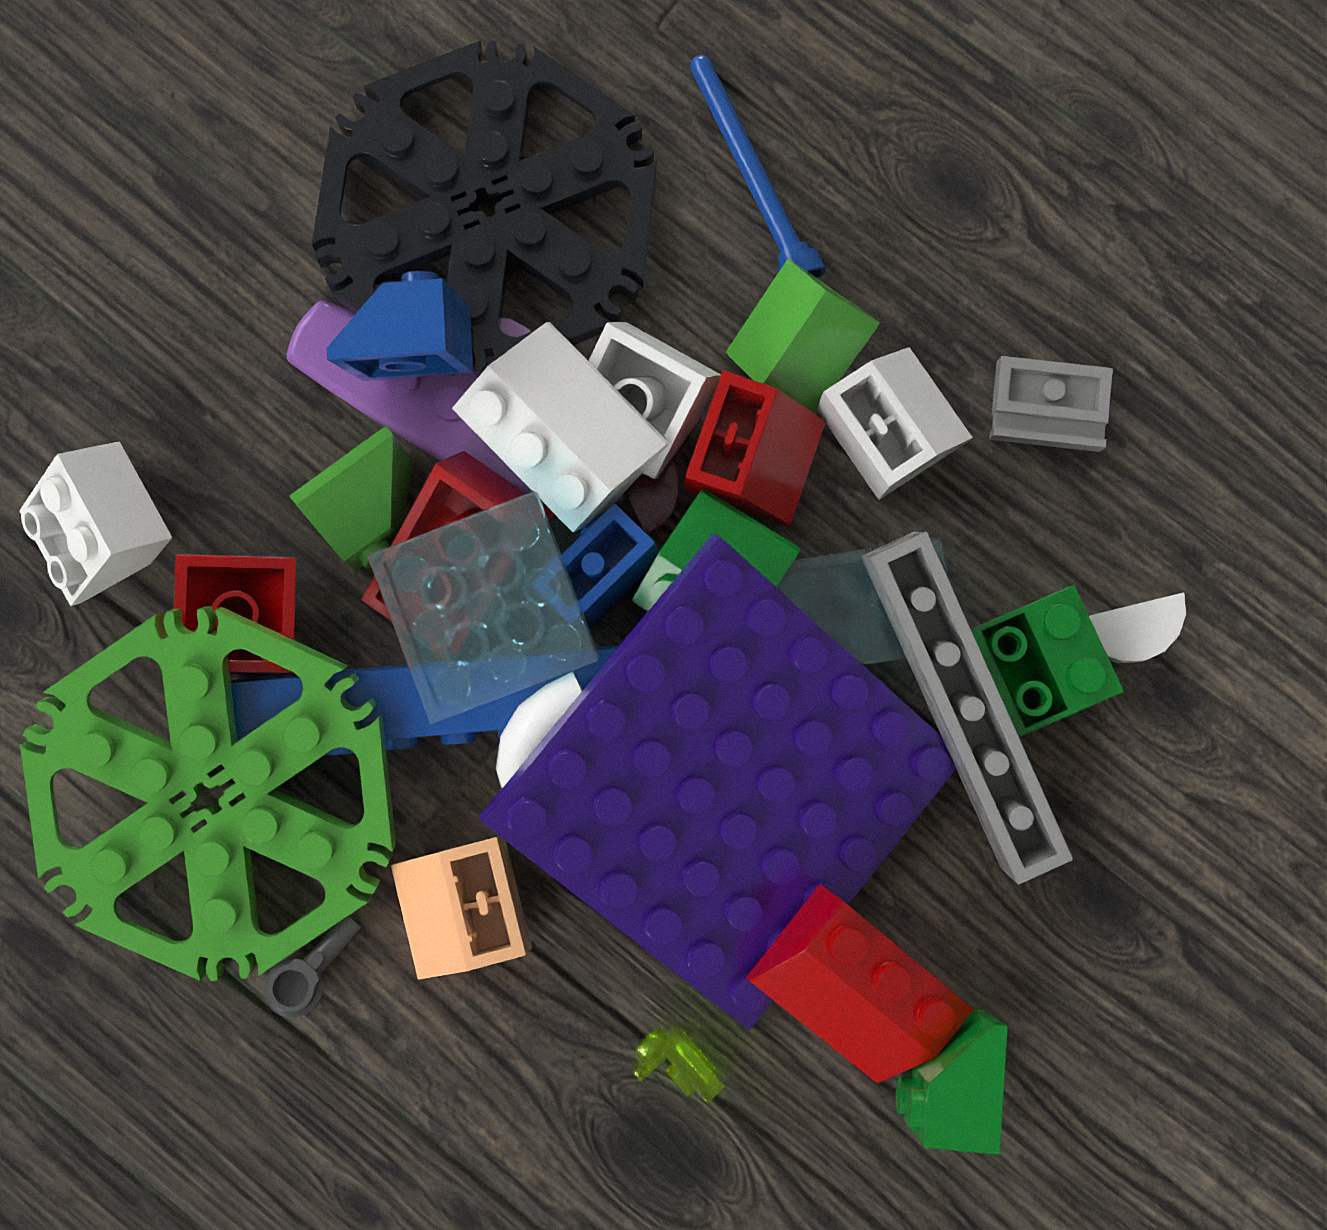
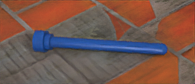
[690,55,826,279]

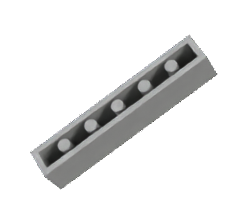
[861,532,1073,885]

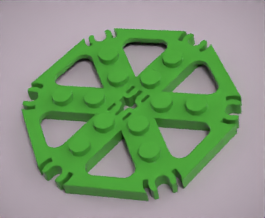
[20,606,396,981]

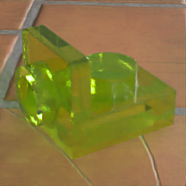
[632,1023,725,1104]

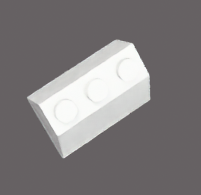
[452,322,670,532]

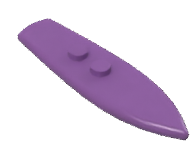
[287,300,624,502]

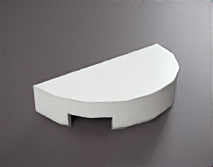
[1089,593,1186,663]

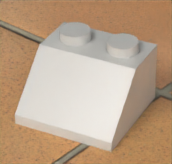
[589,322,721,479]

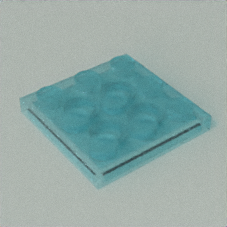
[367,491,601,724]

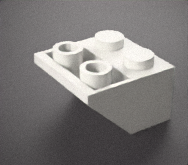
[817,347,973,500]
[20,441,172,606]

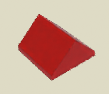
[174,554,297,677]

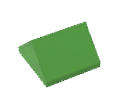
[725,259,880,415]

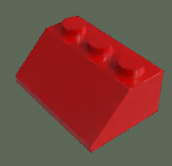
[746,884,974,1083]

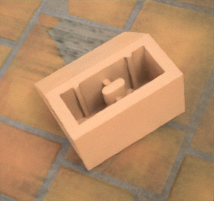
[391,836,532,979]

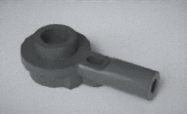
[264,915,362,1018]

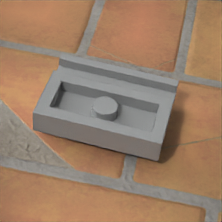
[989,356,1113,452]

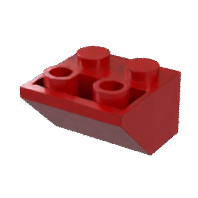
[684,370,826,527]

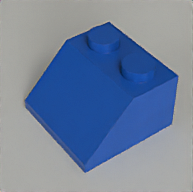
[326,271,473,381]

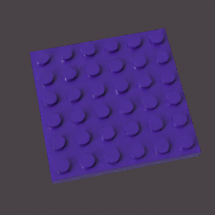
[479,534,956,1031]

